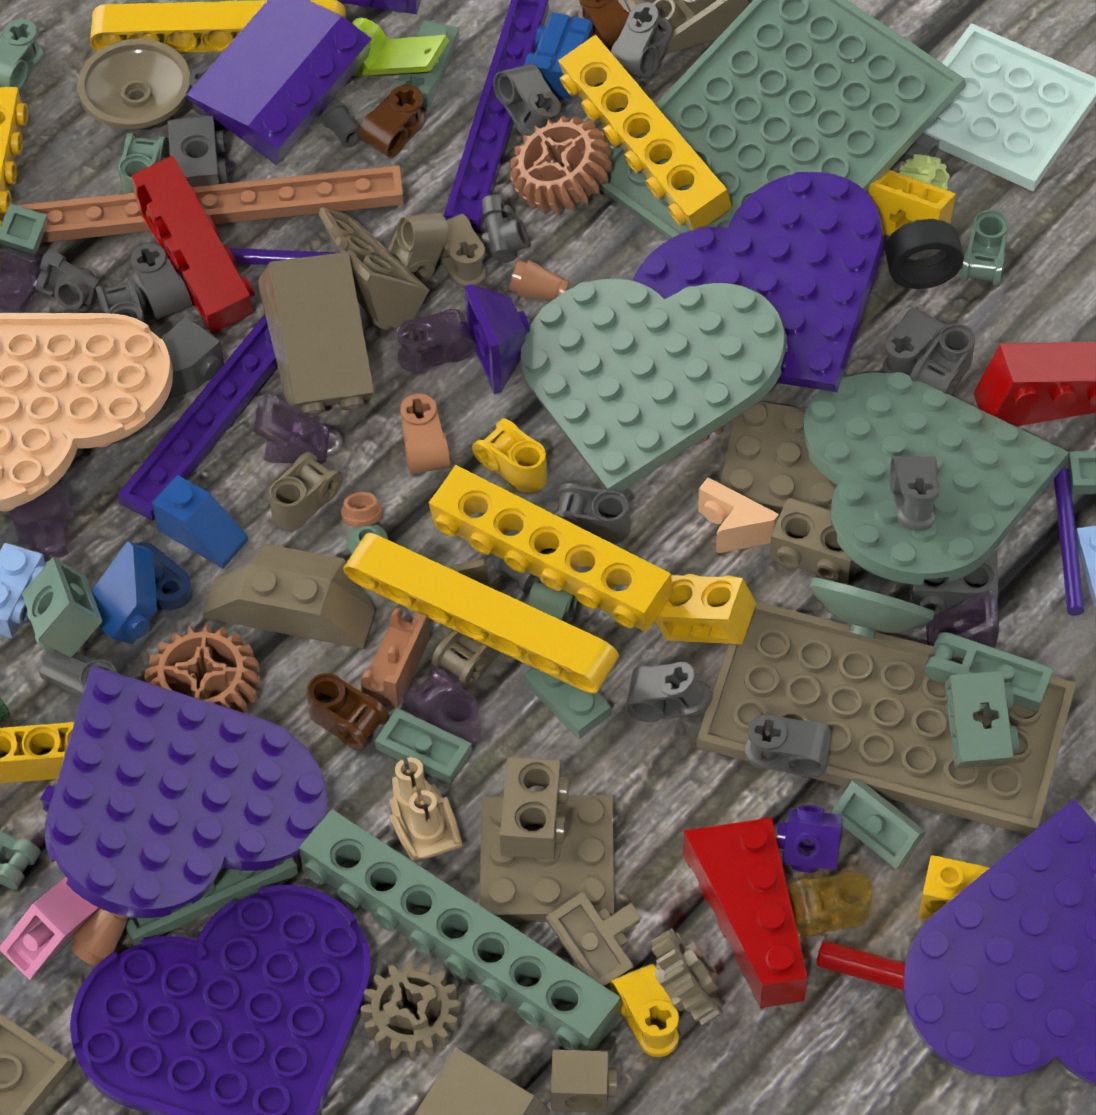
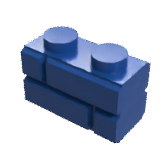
[525,12,593,99]

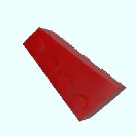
[131,155,255,334]
[973,342,1096,427]
[683,817,807,1008]

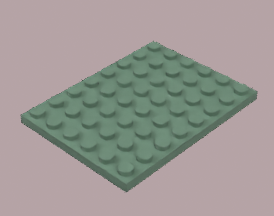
[598,0,966,240]

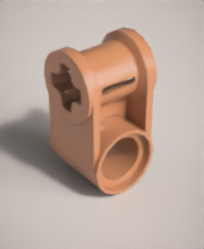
[400,393,451,475]

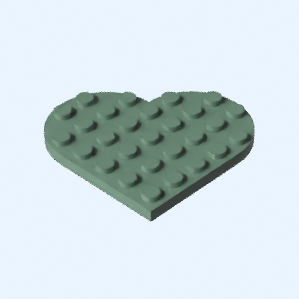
[521,279,788,493]
[802,372,1069,585]

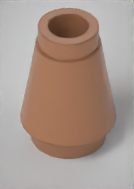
[509,260,570,301]
[71,908,128,966]

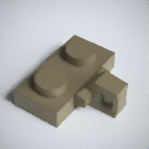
[545,892,641,987]

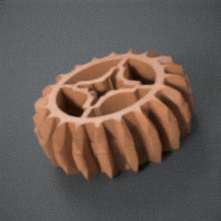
[509,115,613,215]
[144,623,261,714]

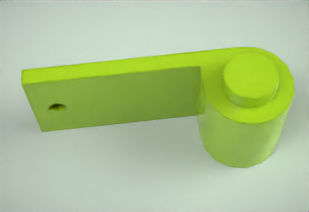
[352,18,450,76]

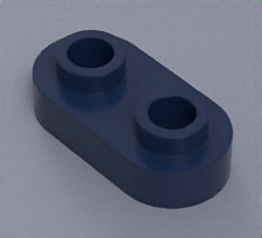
[135,542,192,610]

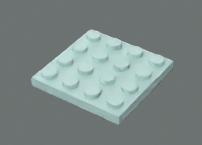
[923,23,1096,191]

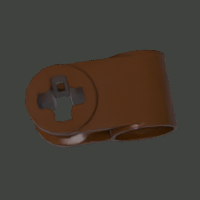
[578,0,629,51]
[358,85,425,158]
[307,673,390,751]

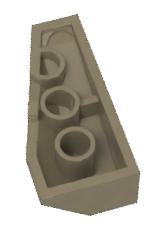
[318,207,429,330]

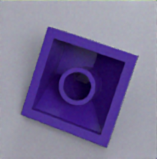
[464,284,530,395]

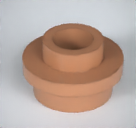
[341,492,383,528]

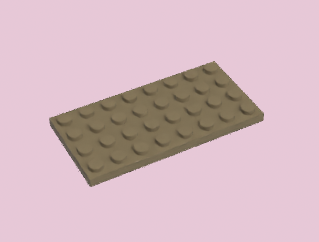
[697,602,1076,835]

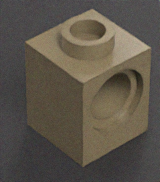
[551,1050,617,1113]

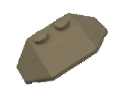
[202,544,375,649]

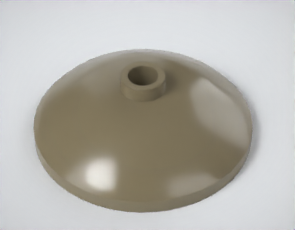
[77,39,191,129]

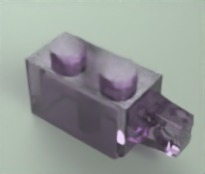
[9,480,73,562]

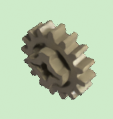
[651,928,724,1025]
[361,961,461,1061]

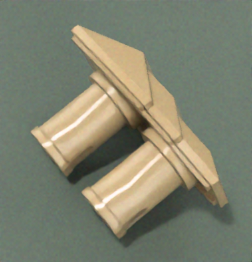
[389,757,463,863]

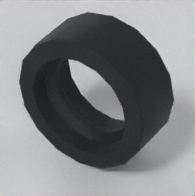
[885,219,964,289]

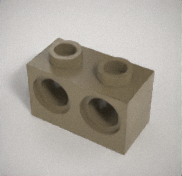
[769,497,856,584]
[500,757,569,859]

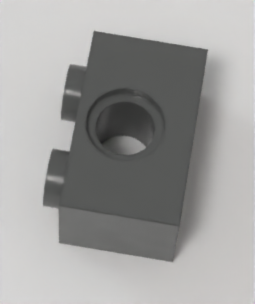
[168,116,228,187]

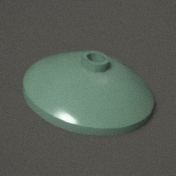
[809,577,935,639]

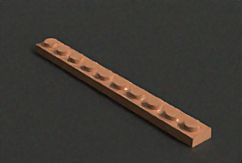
[17,165,404,243]

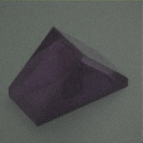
[926,589,999,649]

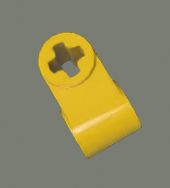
[472,418,548,493]
[610,964,679,1058]

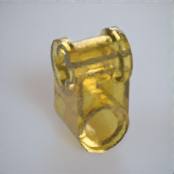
[787,872,873,937]

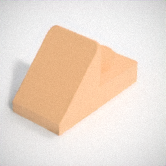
[698,477,779,553]

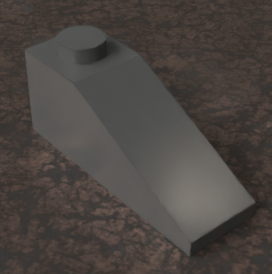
[161,317,224,399]

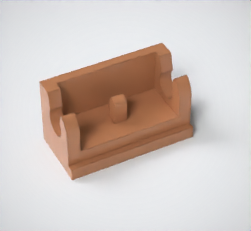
[359,608,430,708]

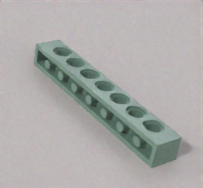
[299,809,621,1051]

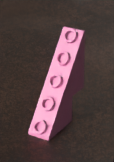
[0,877,99,980]

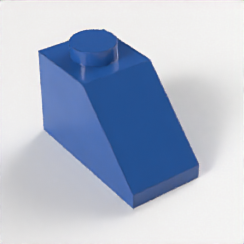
[152,475,248,569]
[92,541,157,644]

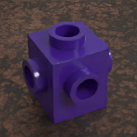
[776,805,842,873]

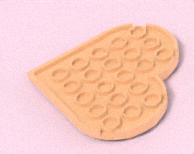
[0,313,173,512]

